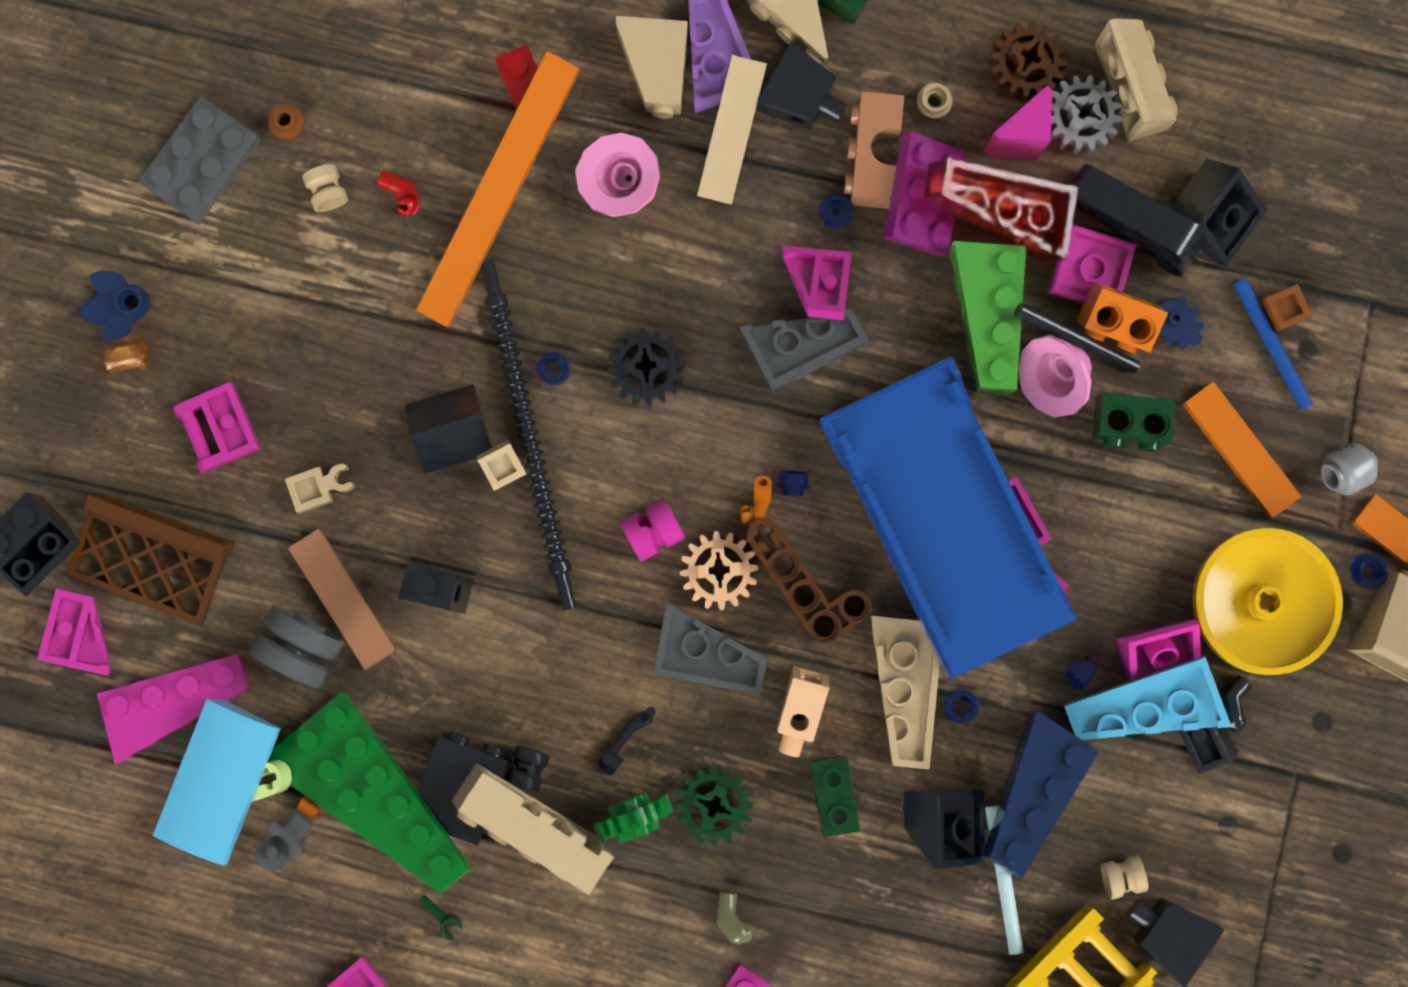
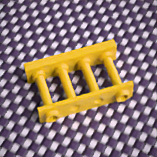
[1004,904,1157,987]

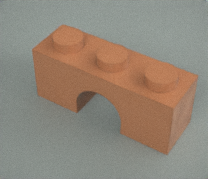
[844,91,904,209]

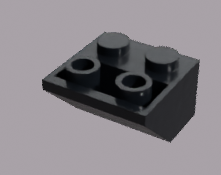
[0,492,80,596]

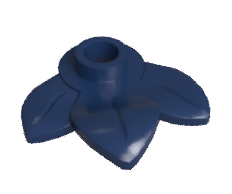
[79,271,150,341]

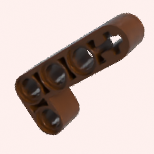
[745,517,871,643]

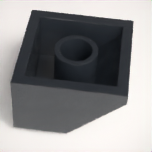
[1171,158,1267,266]

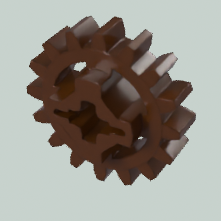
[988,21,1068,102]

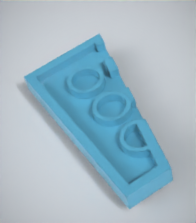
[1064,656,1231,740]

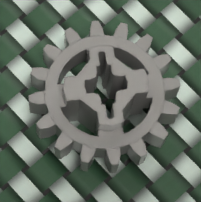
[1051,75,1123,155]

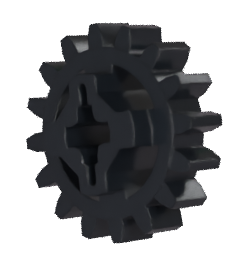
[607,328,685,408]

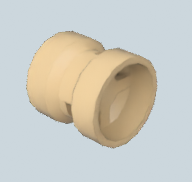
[302,164,348,212]
[1101,855,1148,900]

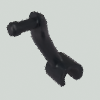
[598,707,656,775]

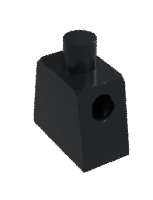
[757,43,847,129]
[398,563,474,614]
[1127,898,1225,987]

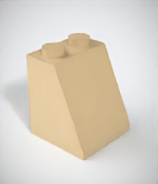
[1347,570,1408,683]

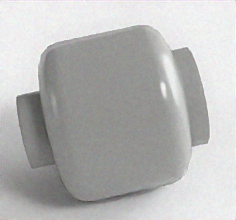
[1321,443,1378,495]

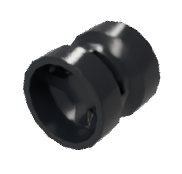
[504,744,551,791]

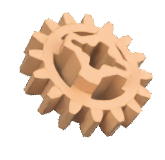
[680,531,759,610]

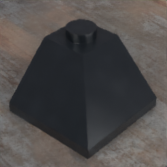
[903,789,985,869]

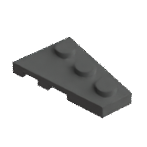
[739,309,868,391]
[653,603,767,695]

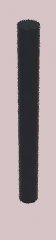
[1014,303,1140,374]

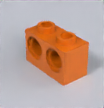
[1076,281,1168,354]

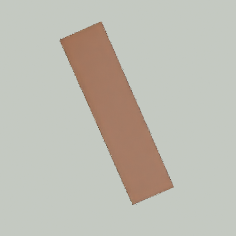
[288,528,397,670]

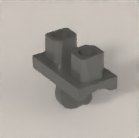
[255,812,311,871]

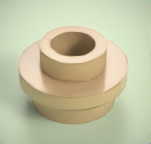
[917,83,953,119]

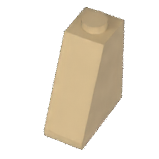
[616,16,688,119]

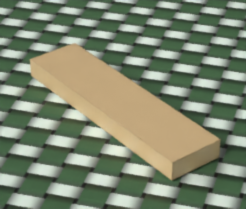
[697,55,767,205]

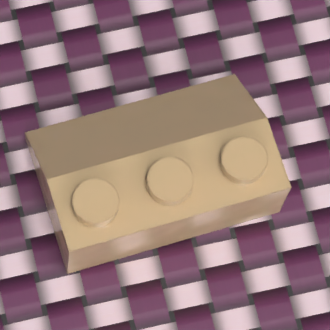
[1094,18,1178,142]

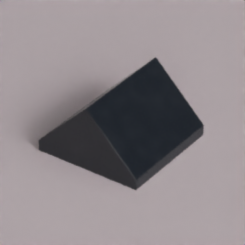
[405,384,493,474]

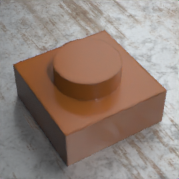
[1261,284,1313,332]

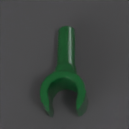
[419,895,463,940]

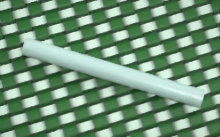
[985,805,1024,954]

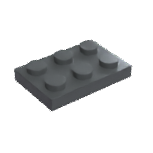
[138,96,261,225]

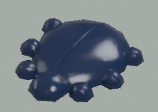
[1159,296,1204,349]

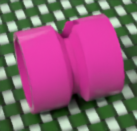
[619,497,685,562]

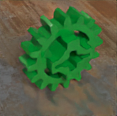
[593,792,673,844]

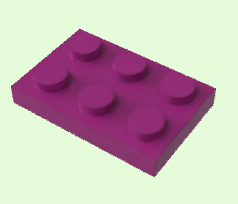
[884,131,966,257]

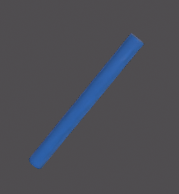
[1233,278,1313,411]

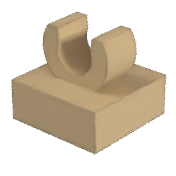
[476,440,526,491]

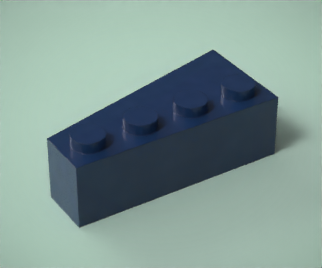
[982,711,1099,878]

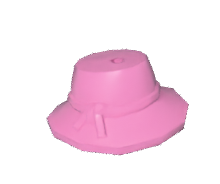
[575,133,660,217]
[1018,335,1092,417]

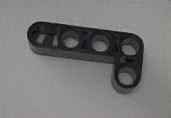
[1063,164,1203,277]

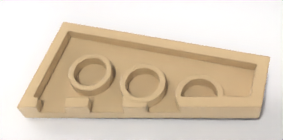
[870,616,940,770]

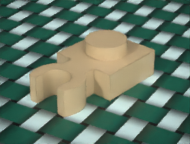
[285,464,355,514]

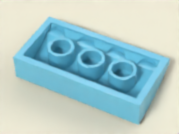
[153,699,281,865]

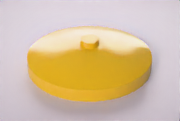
[1192,528,1343,675]

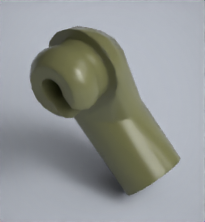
[716,891,753,945]

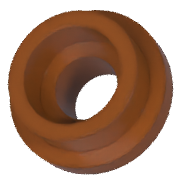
[268,104,304,140]

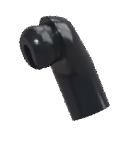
[1220,675,1252,732]

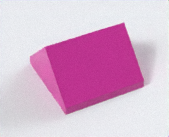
[983,85,1052,160]
[1115,619,1201,682]

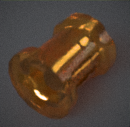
[103,338,150,375]

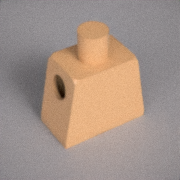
[777,666,829,757]

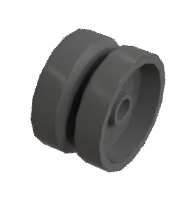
[248,605,345,689]

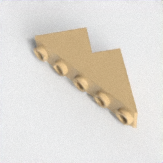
[746,0,828,68]

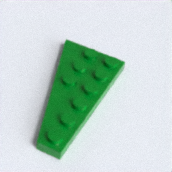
[268,692,472,893]

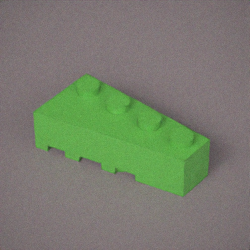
[949,241,1026,396]

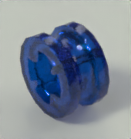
[537,352,571,386]
[944,690,979,723]

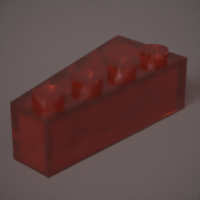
[924,158,1078,262]

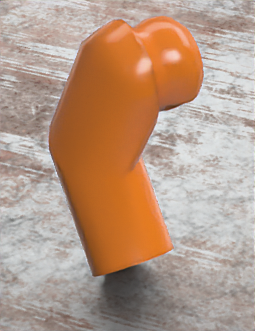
[740,475,772,525]

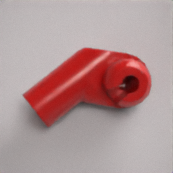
[377,170,420,216]

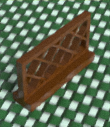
[66,492,235,626]

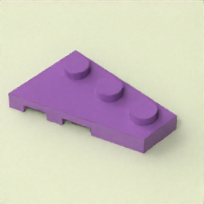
[688,0,751,114]

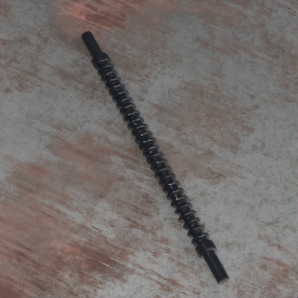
[481,260,577,611]

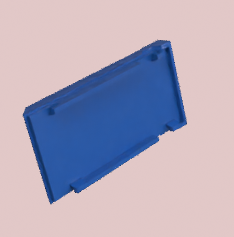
[819,356,1077,680]

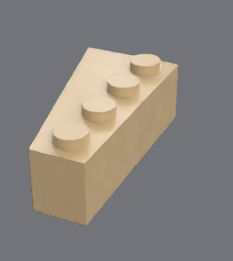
[452,763,614,895]

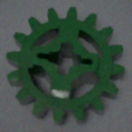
[674,765,754,846]

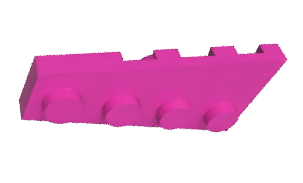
[97,654,251,764]

